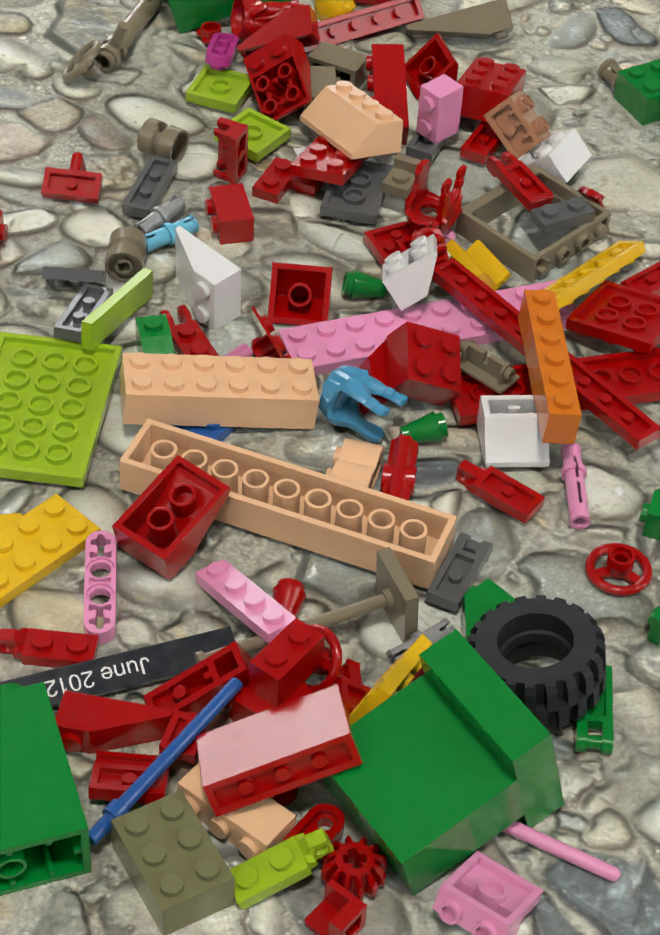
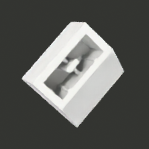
[518,128,592,183]
[382,234,437,311]
[476,395,550,468]

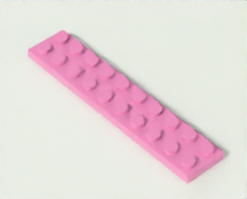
[278,280,577,375]

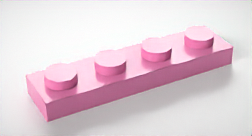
[195,559,298,644]

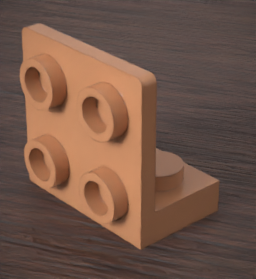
[483,91,551,159]

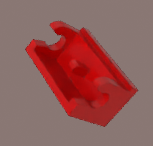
[213,117,248,184]

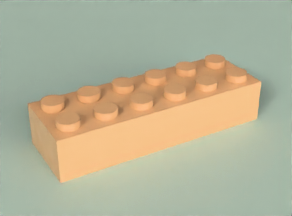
[119,352,320,429]

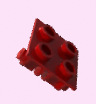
[251,307,292,358]

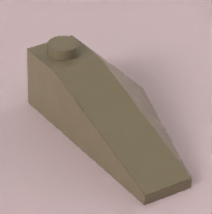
[405,0,514,40]

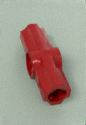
[380,435,419,501]

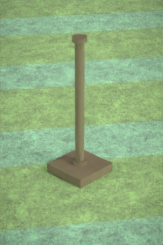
[194,547,419,663]

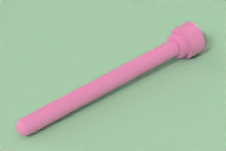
[503,821,621,882]

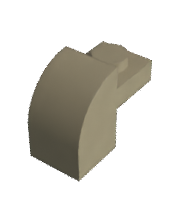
[381,154,429,199]

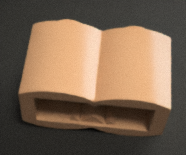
[326,438,384,489]

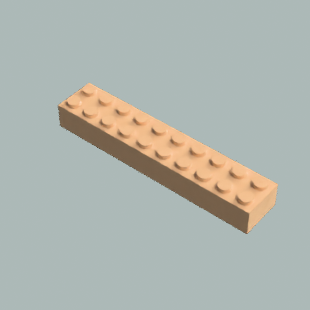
[119,418,457,589]

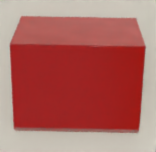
[405,33,459,100]
[268,262,333,326]

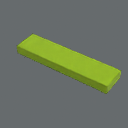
[81,268,153,351]

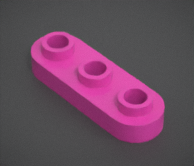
[205,32,239,71]

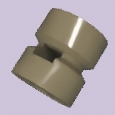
[137,118,189,163]
[105,226,147,282]

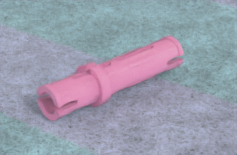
[560,443,591,529]

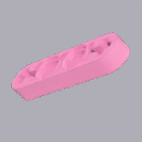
[83,531,117,644]

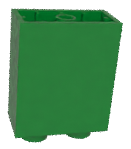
[0,682,91,896]

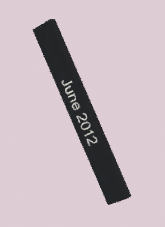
[0,626,235,709]

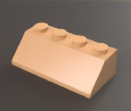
[300,81,403,160]

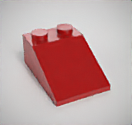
[112,455,231,581]

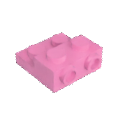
[432,850,544,935]

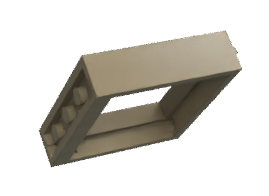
[455,165,611,283]

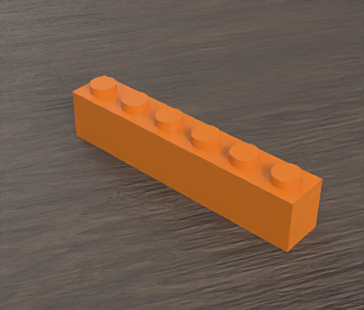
[518,289,582,444]

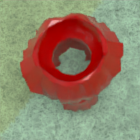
[230,0,299,42]
[404,159,467,235]

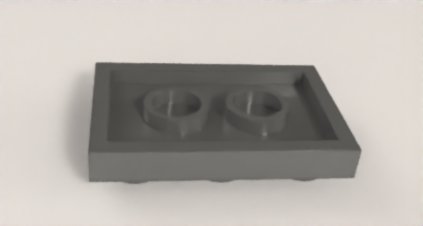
[320,161,393,225]

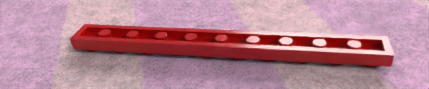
[432,257,660,450]

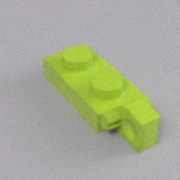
[230,828,334,910]

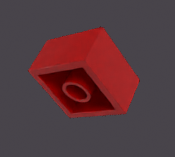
[387,321,461,406]

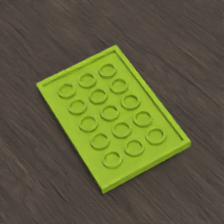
[0,332,123,488]

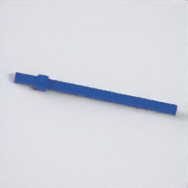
[89,677,243,846]

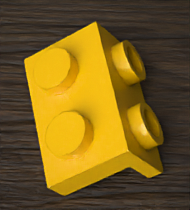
[446,239,511,291]

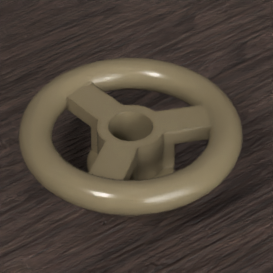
[62,40,101,82]

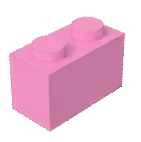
[416,74,464,144]

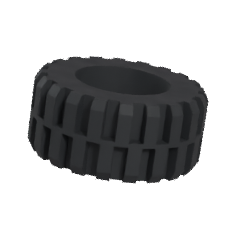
[467,595,606,730]

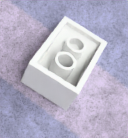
[175,226,242,331]

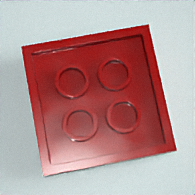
[566,280,660,354]

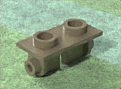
[460,340,520,394]

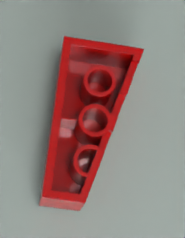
[365,44,409,145]

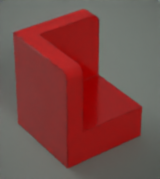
[305,879,367,935]

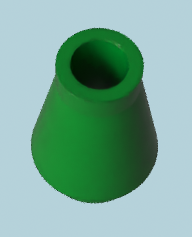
[342,269,387,299]
[399,411,449,443]

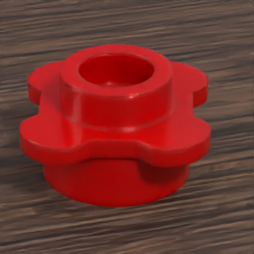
[196,21,221,44]

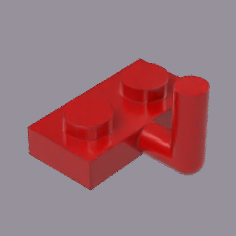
[41,151,103,204]

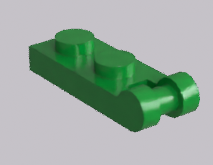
[574,665,614,755]

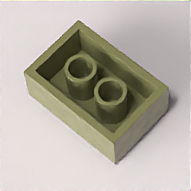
[111,790,235,935]

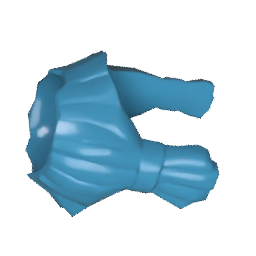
[318,365,408,444]

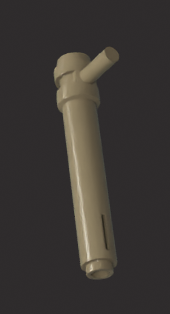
[95,0,165,72]

